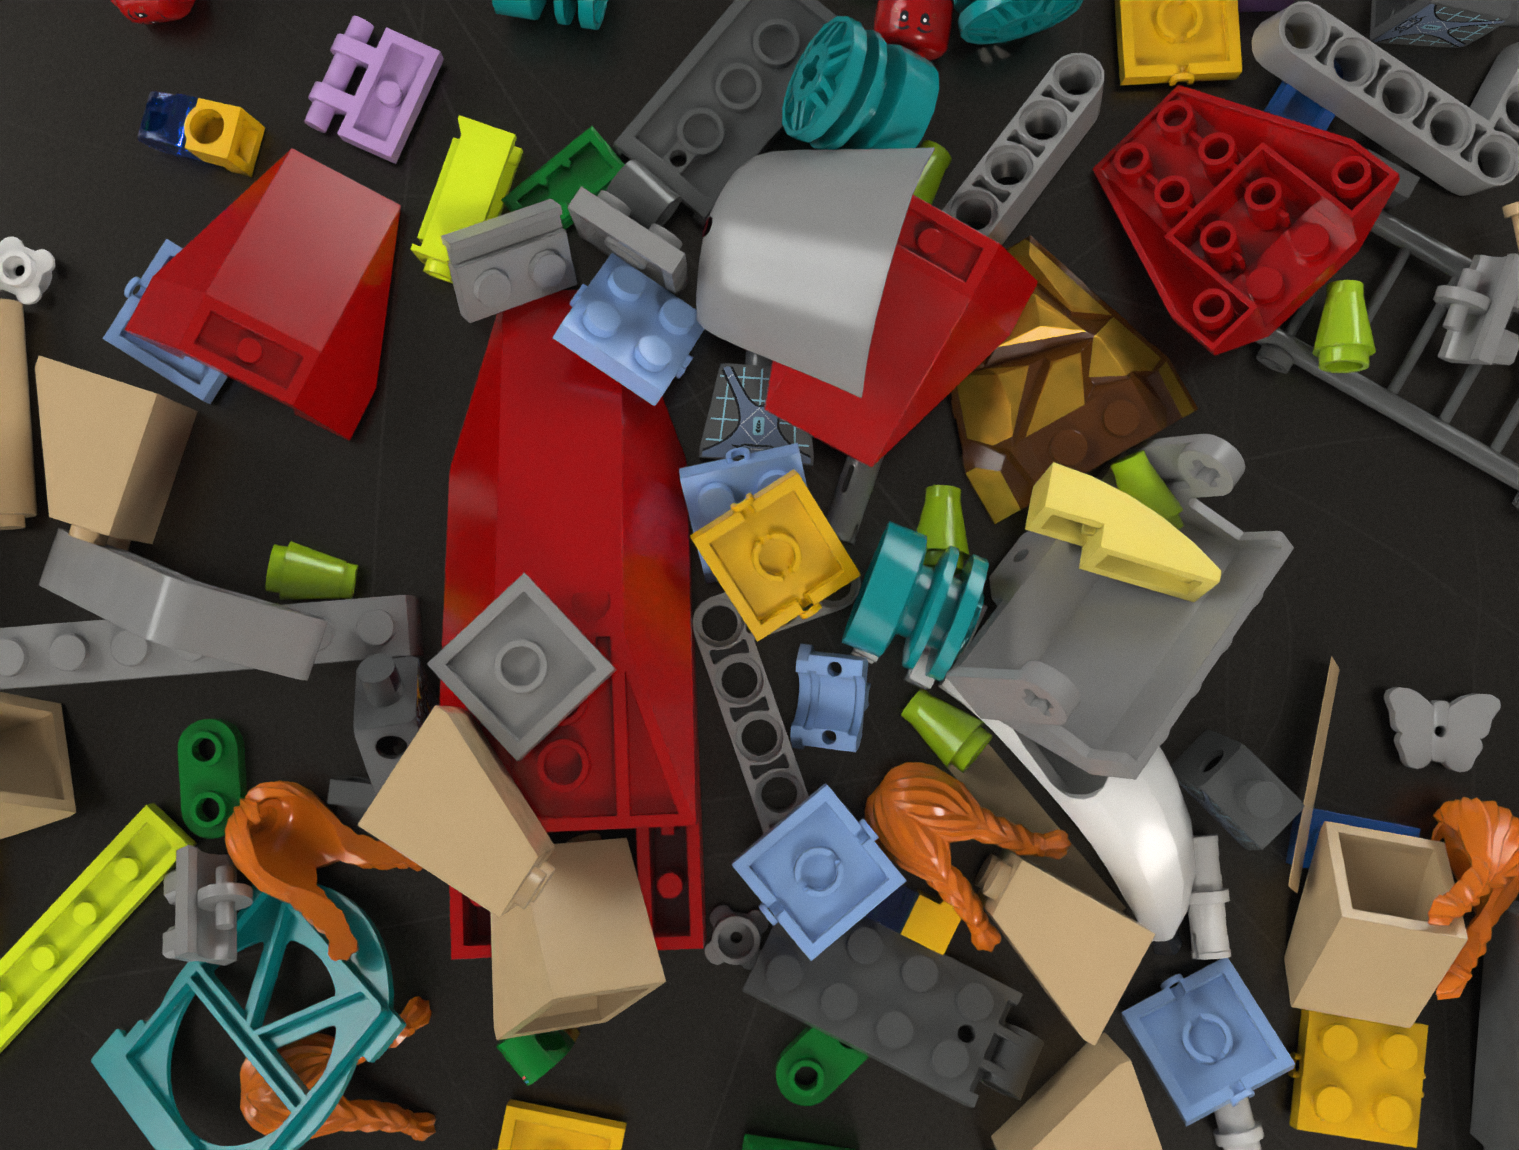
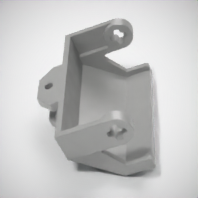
[945,434,1294,780]

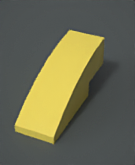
[1025,462,1221,602]

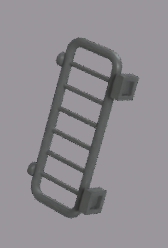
[1255,149,1519,509]

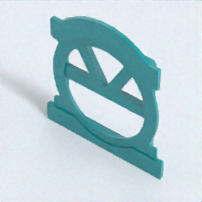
[91,884,406,1150]

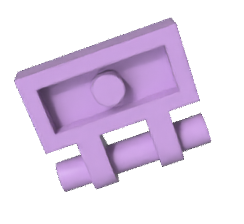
[304,16,444,164]

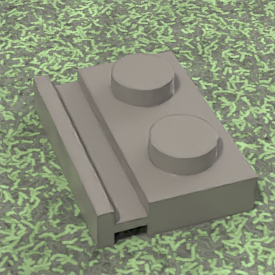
[441,199,577,323]

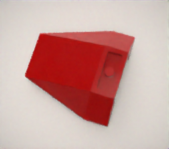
[1093,85,1400,356]
[125,148,401,441]
[764,195,1038,468]

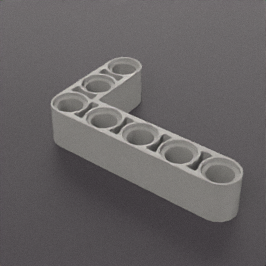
[1251,1,1519,196]
[942,53,1104,245]
[38,528,328,681]
[692,576,861,834]

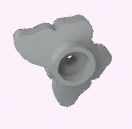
[1384,687,1501,772]

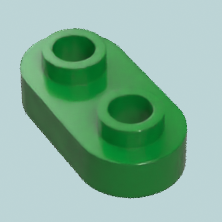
[178,718,247,839]
[776,1026,869,1106]

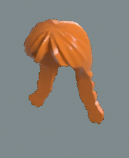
[865,762,1072,952]
[225,781,423,961]
[1428,797,1519,1000]
[240,996,437,1141]

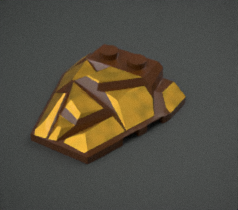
[949,235,1198,525]

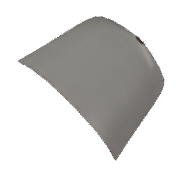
[696,147,935,398]

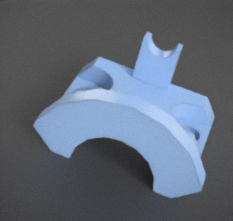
[790,644,871,752]

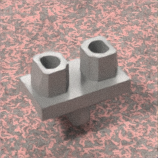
[1433,253,1519,365]
[163,845,253,966]

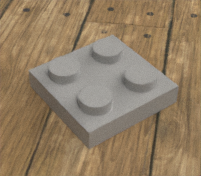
[568,187,689,298]
[427,573,617,761]

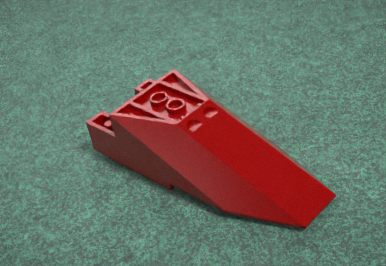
[439,290,707,960]

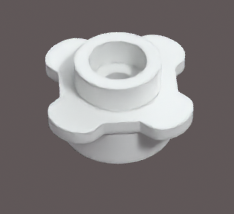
[0,237,55,305]

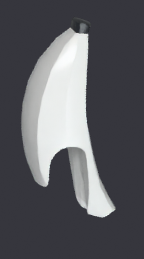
[938,666,1196,956]

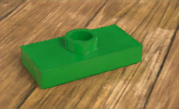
[501,126,625,230]

